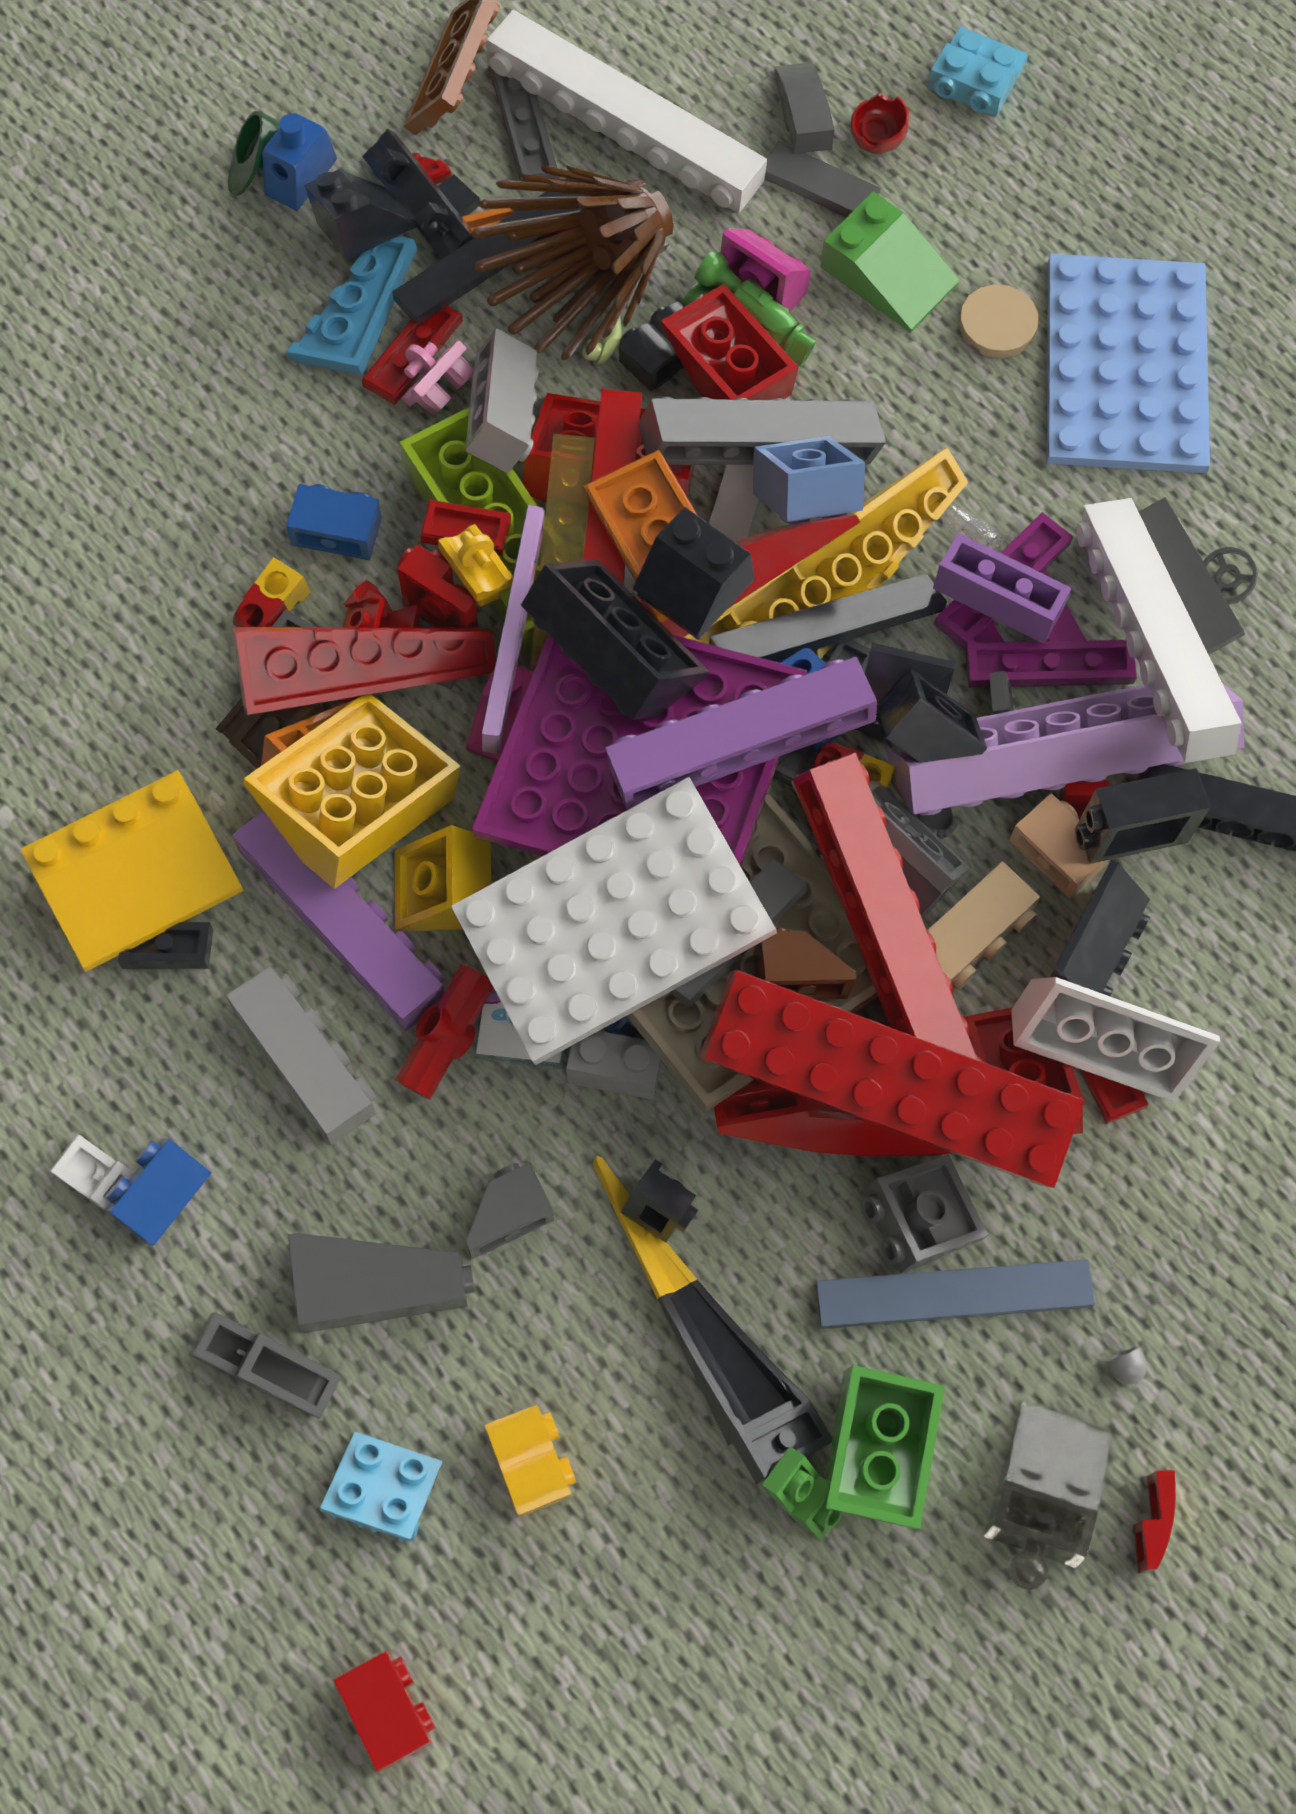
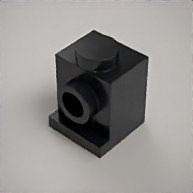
[621,1159,698,1243]

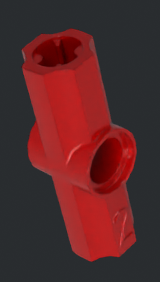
[395,964,494,1100]

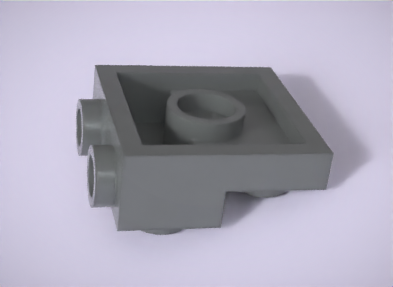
[861,1154,988,1274]

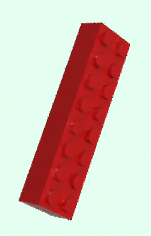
[698,970,1085,1188]

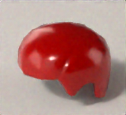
[850,93,909,154]

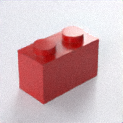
[333,1651,436,1772]

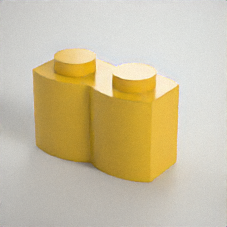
[485,1404,577,1518]

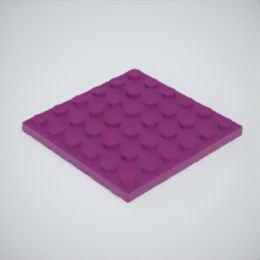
[472,635,807,867]

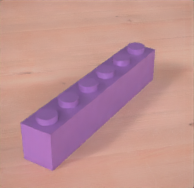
[605,657,877,810]
[232,811,445,1032]

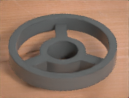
[1203,547,1258,605]

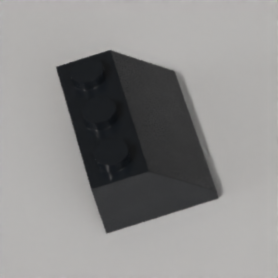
[1049,859,1150,996]

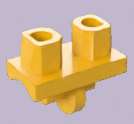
[438,524,514,606]

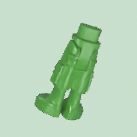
[681,250,816,367]

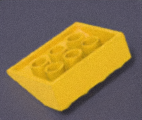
[243,694,461,889]
[20,770,244,972]

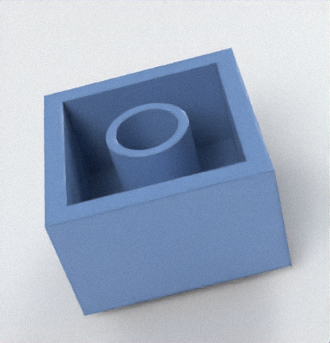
[753,436,865,524]

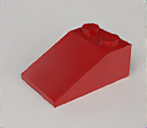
[661,284,799,400]

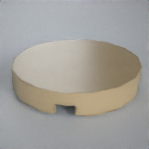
[959,284,1039,359]

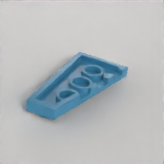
[286,236,417,375]

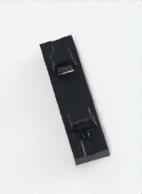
[362,128,473,259]

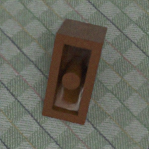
[753,928,856,1000]

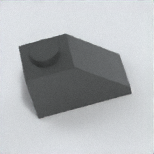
[466,1163,554,1259]

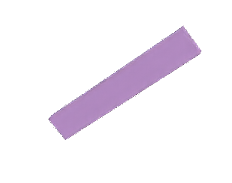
[482,505,545,754]

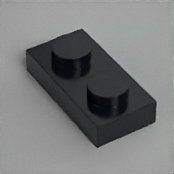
[118,922,213,969]

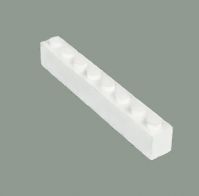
[487,10,767,213]
[1076,498,1242,763]

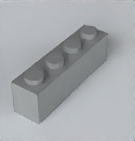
[465,328,539,473]
[226,965,376,1145]

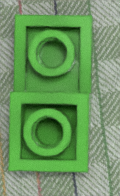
[762,1447,843,1541]

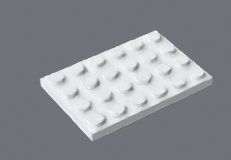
[451,777,777,1065]

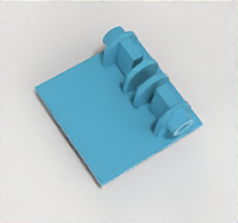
[320,1431,443,1543]

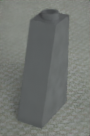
[288,1233,475,1333]

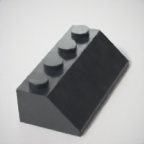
[521,560,710,720]

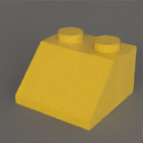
[395,825,491,931]

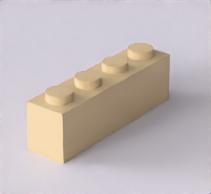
[927,861,1040,989]

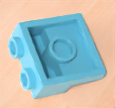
[928,26,1028,117]

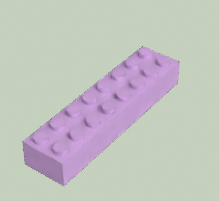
[886,683,1244,815]

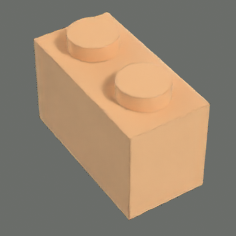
[1009,793,1109,899]

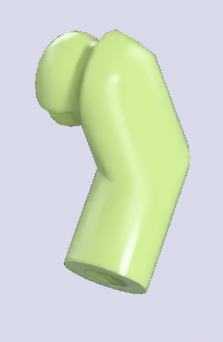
[582,312,622,365]

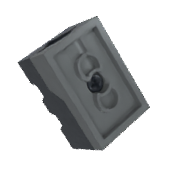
[810,779,970,919]

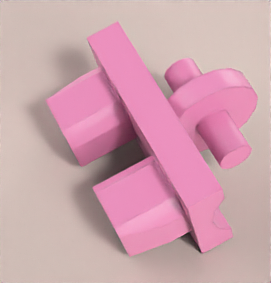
[401,340,474,415]

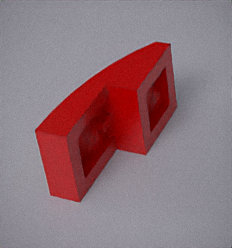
[1133,1470,1176,1574]

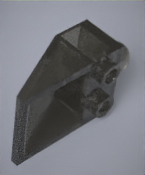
[984,1401,1112,1590]

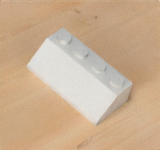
[1011,977,1220,1102]

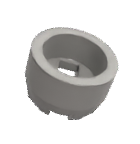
[1106,1346,1147,1384]

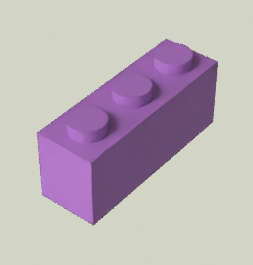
[933,533,1072,644]

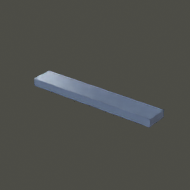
[816,1259,1095,1329]

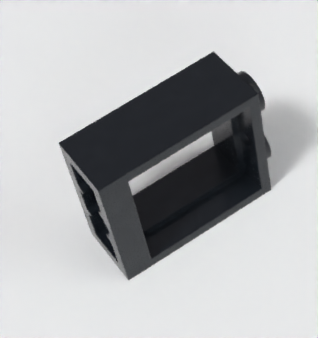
[1075,768,1211,864]

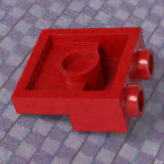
[397,544,479,628]

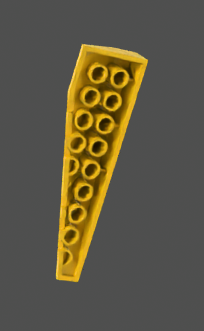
[684,447,968,659]

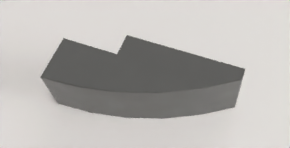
[774,62,835,154]
[189,1312,342,1419]

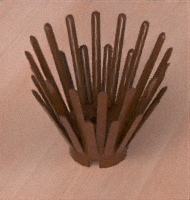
[471,166,674,360]

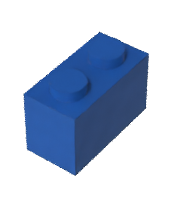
[286,484,382,561]
[104,1139,212,1246]

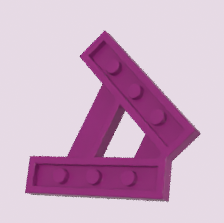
[934,512,1137,688]

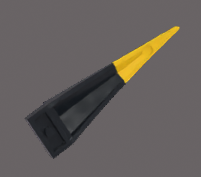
[593,1155,833,1485]

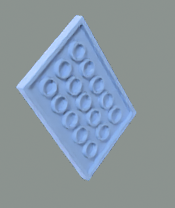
[1047,254,1210,474]

